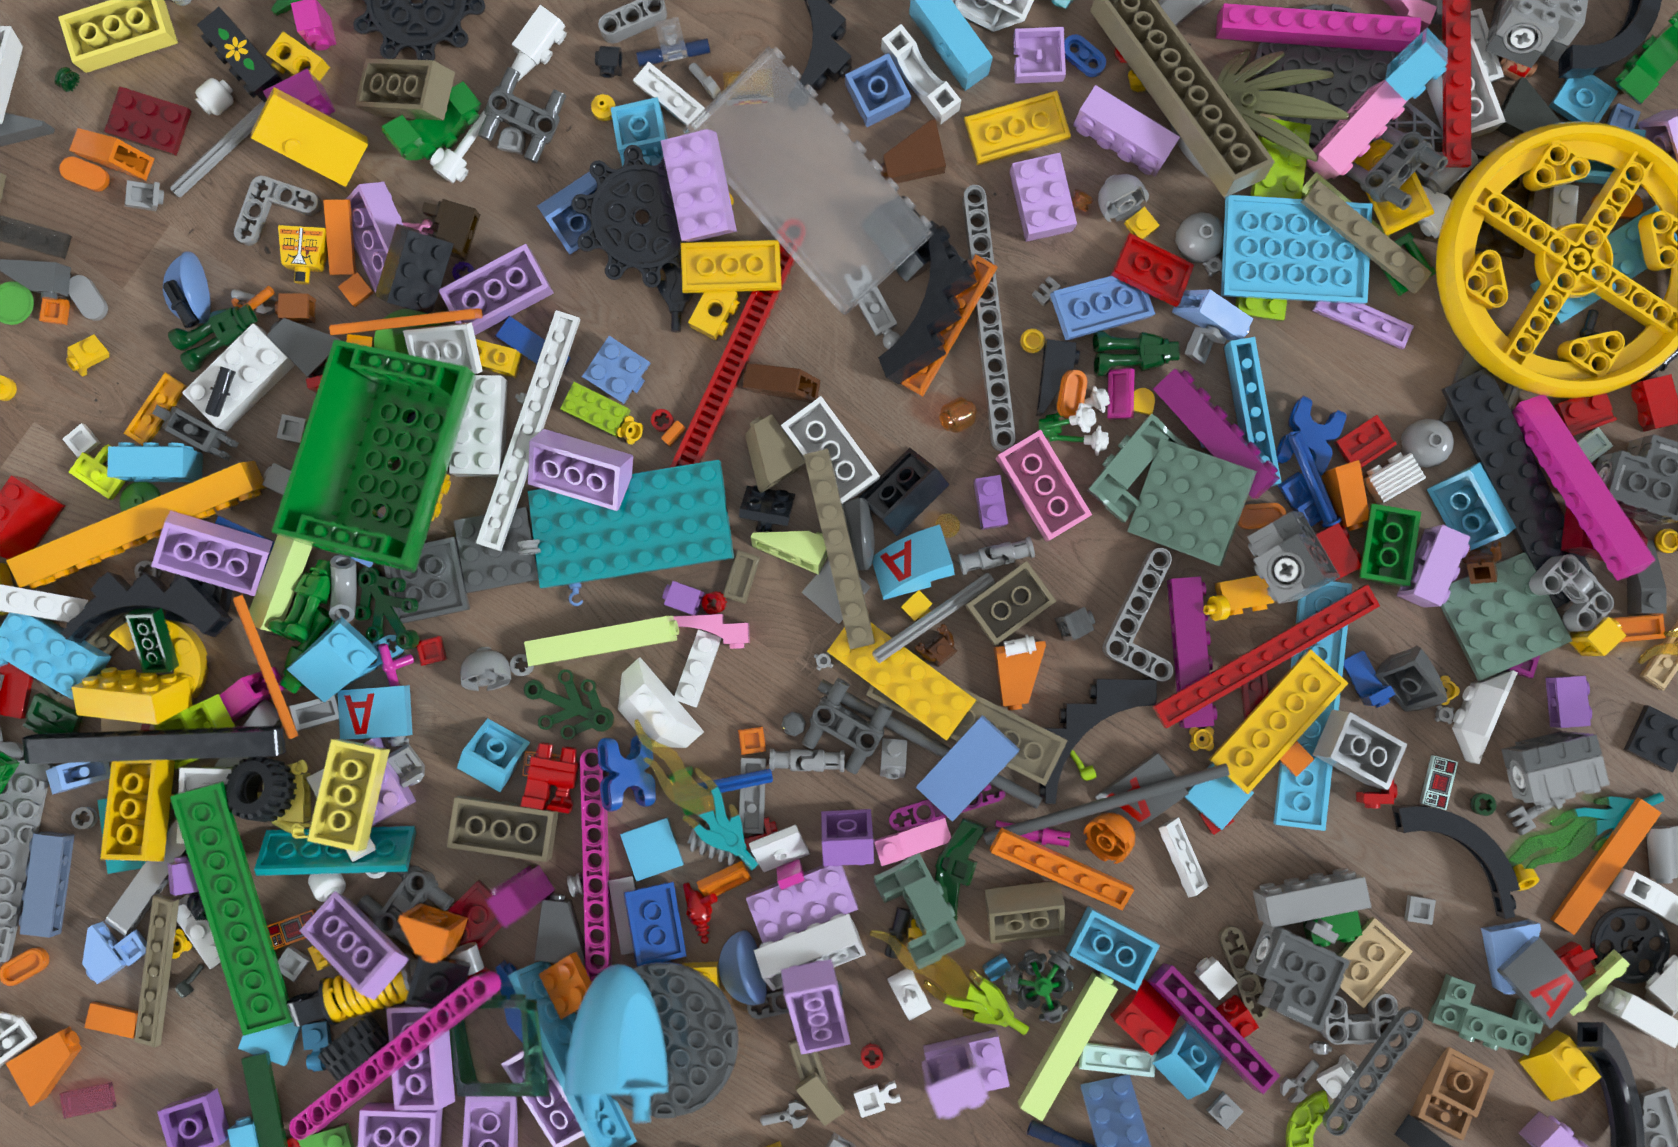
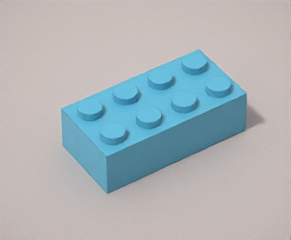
[0,613,112,700]

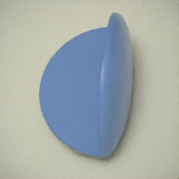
[163,251,211,323]
[719,930,766,1005]

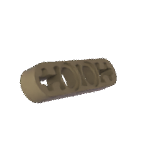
[1218,925,1269,1021]

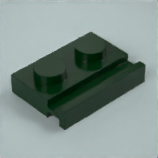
[23,693,83,734]

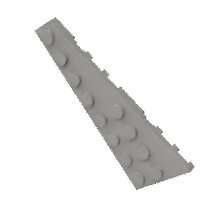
[0,760,53,962]

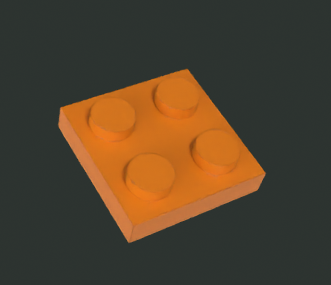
[539,952,592,1019]

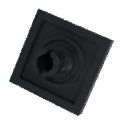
[739,485,795,533]

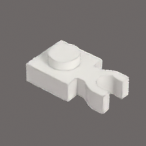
[854,1081,901,1118]

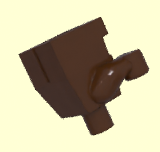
[1462,541,1502,584]
[915,624,958,667]

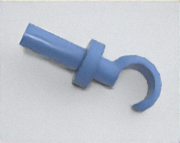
[569,583,583,606]

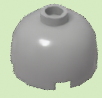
[1098,174,1149,222]
[1175,212,1224,263]
[1401,418,1454,468]
[460,647,511,691]

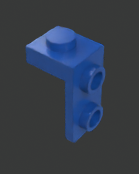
[1343,651,1396,708]

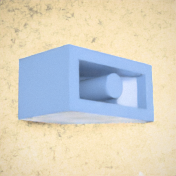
[46,762,111,795]
[82,922,127,984]

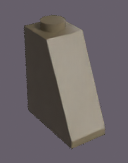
[745,414,805,493]

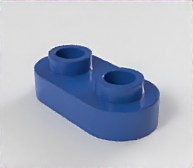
[1064,34,1106,77]

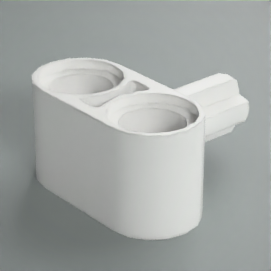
[887,966,932,1021]

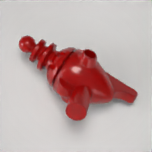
[683,882,718,944]

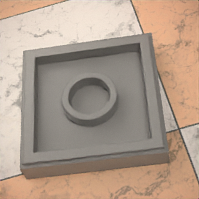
[802,561,871,624]

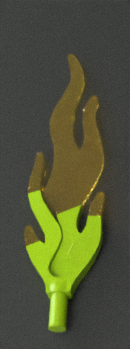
[870,930,1029,1035]

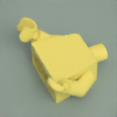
[257,760,312,838]

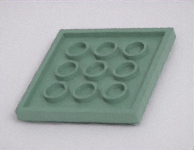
[1127,438,1257,566]
[1440,552,1572,681]

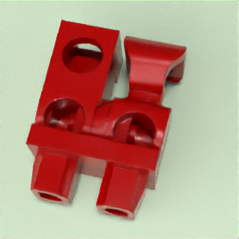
[521,742,580,814]

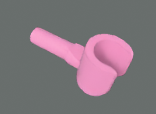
[402,219,434,234]

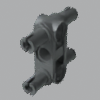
[478,67,566,164]
[1346,125,1448,210]
[801,678,893,774]
[357,864,454,952]

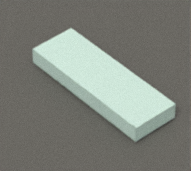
[1078,1043,1157,1077]

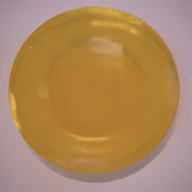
[935,513,960,538]

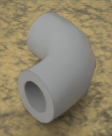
[329,554,357,622]

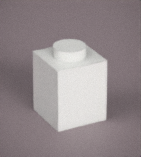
[1194,956,1237,1000]

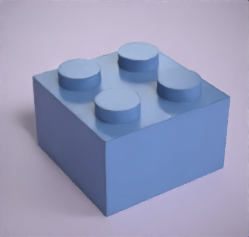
[845,53,911,127]

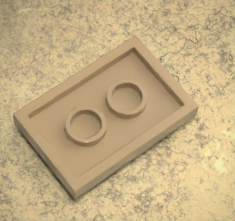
[1339,917,1413,1008]

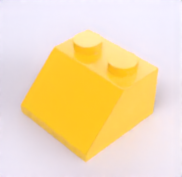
[1518,1030,1601,1102]

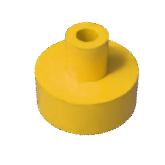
[591,94,616,121]
[0,376,17,401]
[1203,595,1230,621]
[1513,864,1540,891]

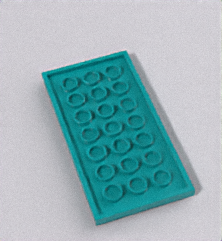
[528,460,734,589]

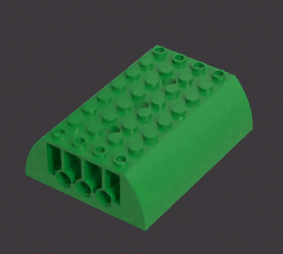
[272,339,476,572]

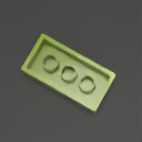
[560,382,631,438]

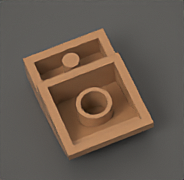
[1410,1047,1495,1141]

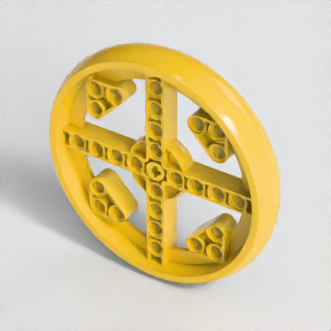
[1436,121,1678,398]

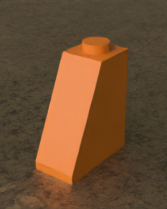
[69,128,155,181]
[1321,460,1369,531]
[994,641,1046,710]
[6,1027,82,1107]

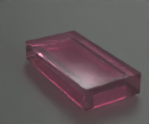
[59,1082,117,1119]

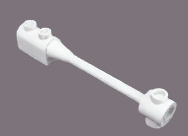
[430,5,567,184]

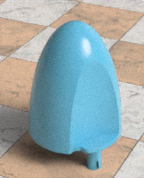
[564,964,668,1122]

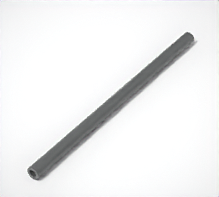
[817,679,1042,809]
[983,763,1230,845]

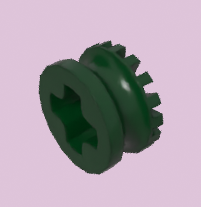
[54,67,80,92]
[1470,793,1497,816]

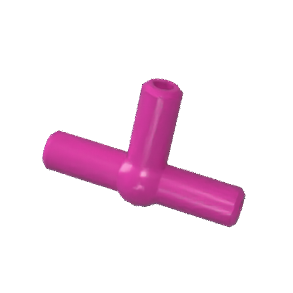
[378,643,414,687]

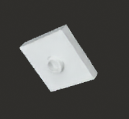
[749,825,810,872]

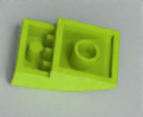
[153,694,235,769]

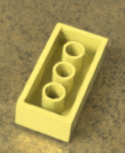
[58,0,178,73]
[307,739,390,852]

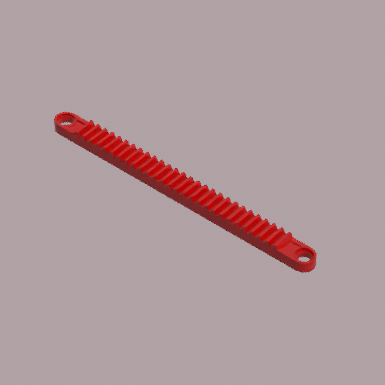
[670,219,806,468]

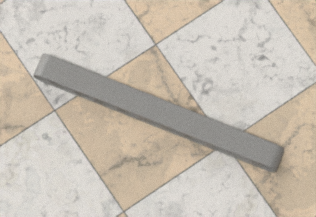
[962,185,1015,452]
[105,699,282,936]

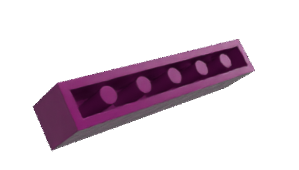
[1153,368,1280,499]
[1167,577,1217,728]
[487,865,556,928]
[1147,963,1280,1094]

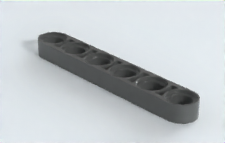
[1322,1007,1423,1136]

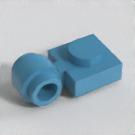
[301,1020,332,1072]

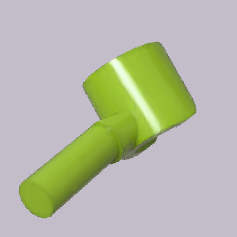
[1070,750,1096,781]

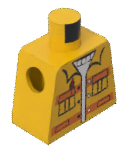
[278,225,328,285]

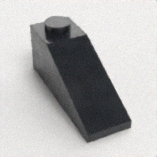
[1036,339,1080,416]

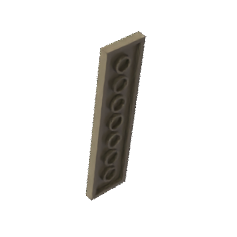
[866,685,1068,786]

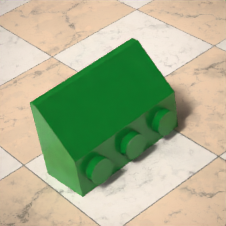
[1359,504,1421,587]

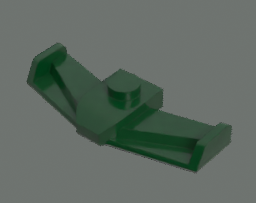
[935,818,988,921]

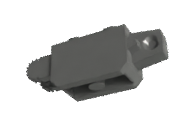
[152,405,239,461]

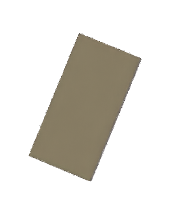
[723,550,761,604]
[788,1039,828,1084]
[795,1072,845,1126]

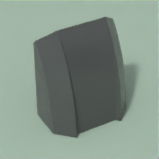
[1375,645,1448,712]

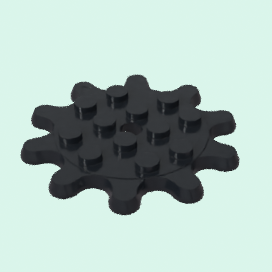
[353,0,486,60]
[572,145,688,288]

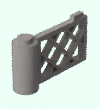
[1371,101,1478,194]
[1646,825,1678,884]

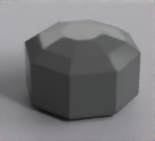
[781,712,806,736]

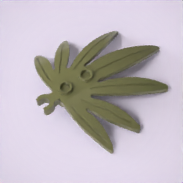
[1217,49,1350,162]

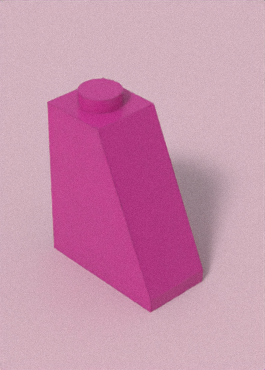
[219,667,286,722]

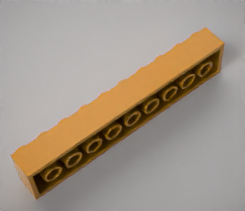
[6,460,267,589]

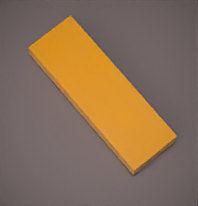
[124,372,188,446]

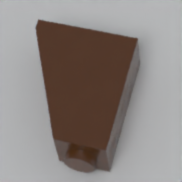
[879,119,946,185]
[743,363,821,403]

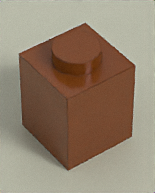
[275,293,316,323]

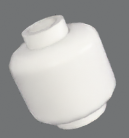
[195,78,234,115]
[308,873,346,902]

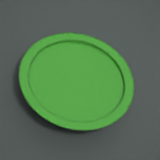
[0,281,34,325]
[119,482,161,512]

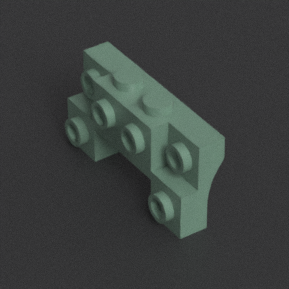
[1087,413,1188,523]
[874,853,966,970]
[1428,974,1544,1055]

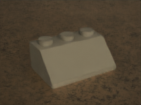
[985,881,1065,944]

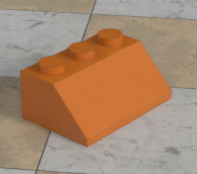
[398,903,468,963]

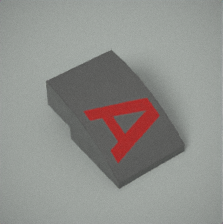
[1094,752,1189,831]
[1497,936,1587,1029]

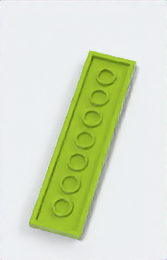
[1235,118,1311,321]

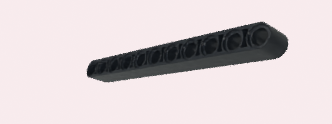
[22,726,286,764]

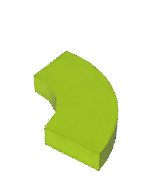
[1286,1090,1330,1147]

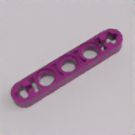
[889,783,1006,831]

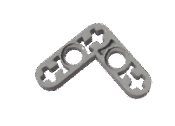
[234,176,322,246]

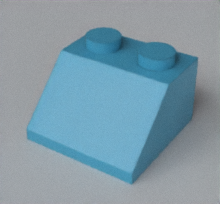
[457,718,530,792]
[1152,1022,1223,1100]

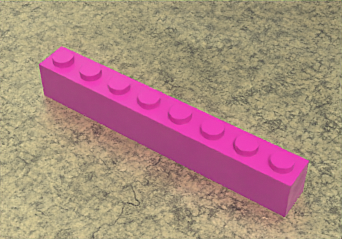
[1216,3,1421,52]
[1512,395,1655,581]

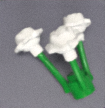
[1039,386,1110,456]

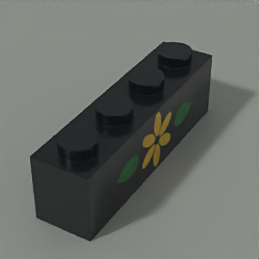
[197,7,284,103]

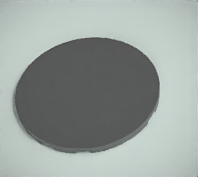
[1252,4,1396,148]
[610,962,739,1119]

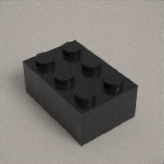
[375,224,454,314]

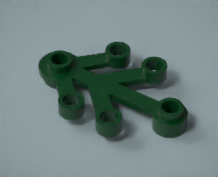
[354,567,419,650]
[524,669,614,740]

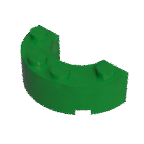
[1614,10,1678,105]
[382,82,481,160]

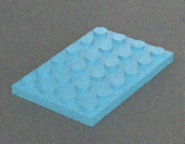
[1221,195,1373,304]

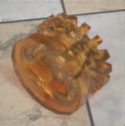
[1071,189,1094,212]

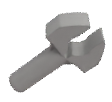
[689,63,723,101]
[231,288,278,316]
[1280,1060,1319,1103]
[760,1100,808,1129]

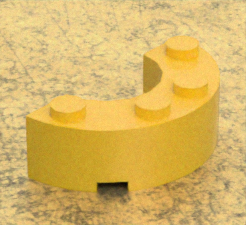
[109,619,209,699]

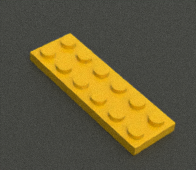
[827,622,977,741]
[1209,649,1348,794]

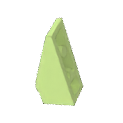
[751,531,828,575]

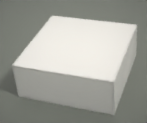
[63,423,101,458]

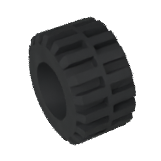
[225,757,297,822]
[318,1014,389,1081]

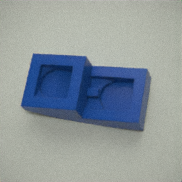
[1278,472,1322,527]

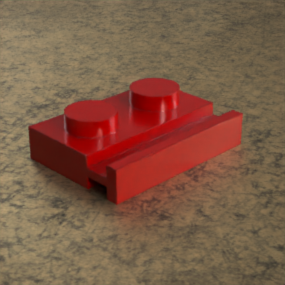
[1554,393,1617,436]
[1334,415,1397,468]

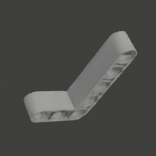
[598,0,667,44]
[1102,548,1173,681]

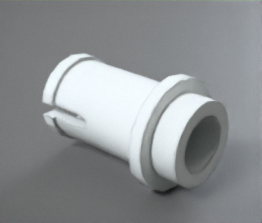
[1004,635,1036,657]

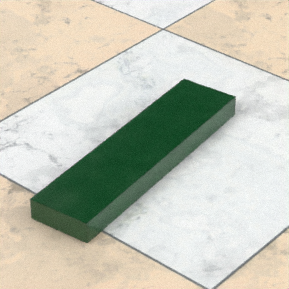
[241,1052,288,1147]

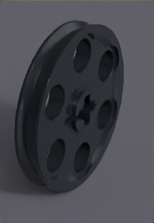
[1590,906,1670,984]

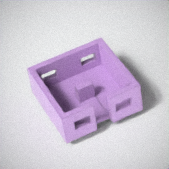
[1013,27,1066,84]

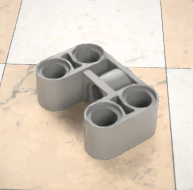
[1529,554,1614,632]
[1320,989,1399,1045]

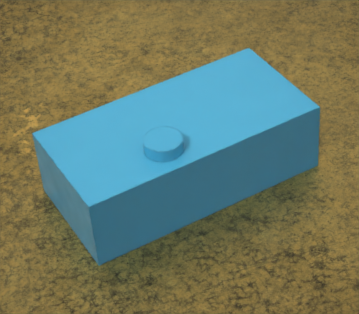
[909,0,993,91]

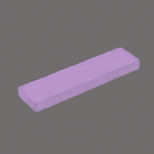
[1312,301,1414,350]

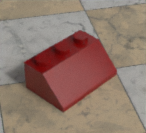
[0,475,66,560]

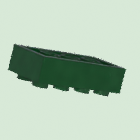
[125,608,179,673]

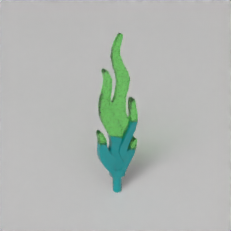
[1508,792,1664,869]

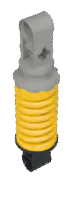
[286,942,484,1027]

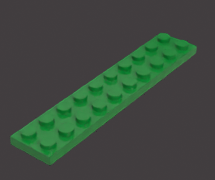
[170,781,293,1036]

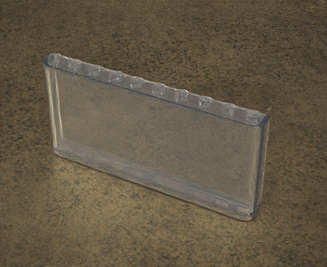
[683,46,933,315]

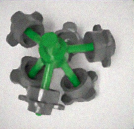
[1003,949,1074,1023]

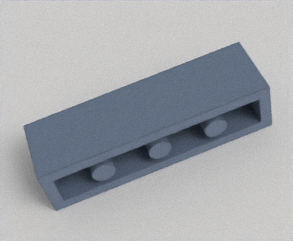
[19,831,75,938]

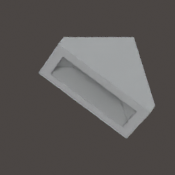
[287,695,339,731]

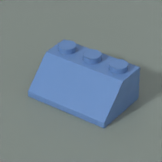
[537,171,597,254]

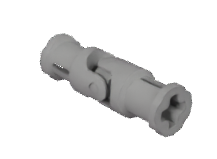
[958,537,1035,575]
[769,749,844,772]

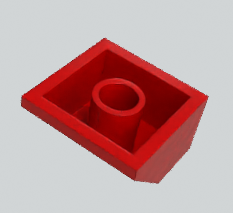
[1110,978,1180,1056]

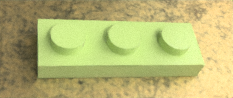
[1569,949,1630,1016]

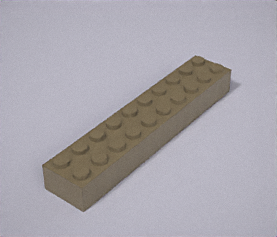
[1090,0,1275,198]

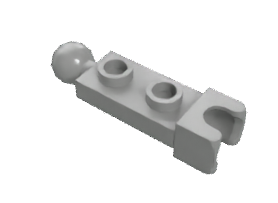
[844,265,901,349]

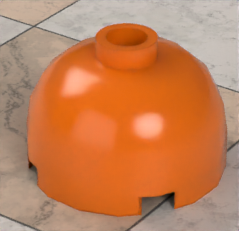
[1084,812,1135,864]

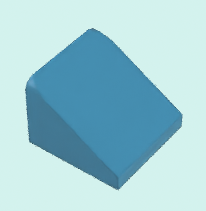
[982,953,1011,981]

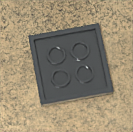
[453,507,539,593]
[384,537,470,624]

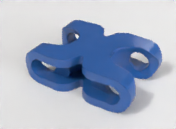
[1276,396,1347,476]
[598,734,656,812]

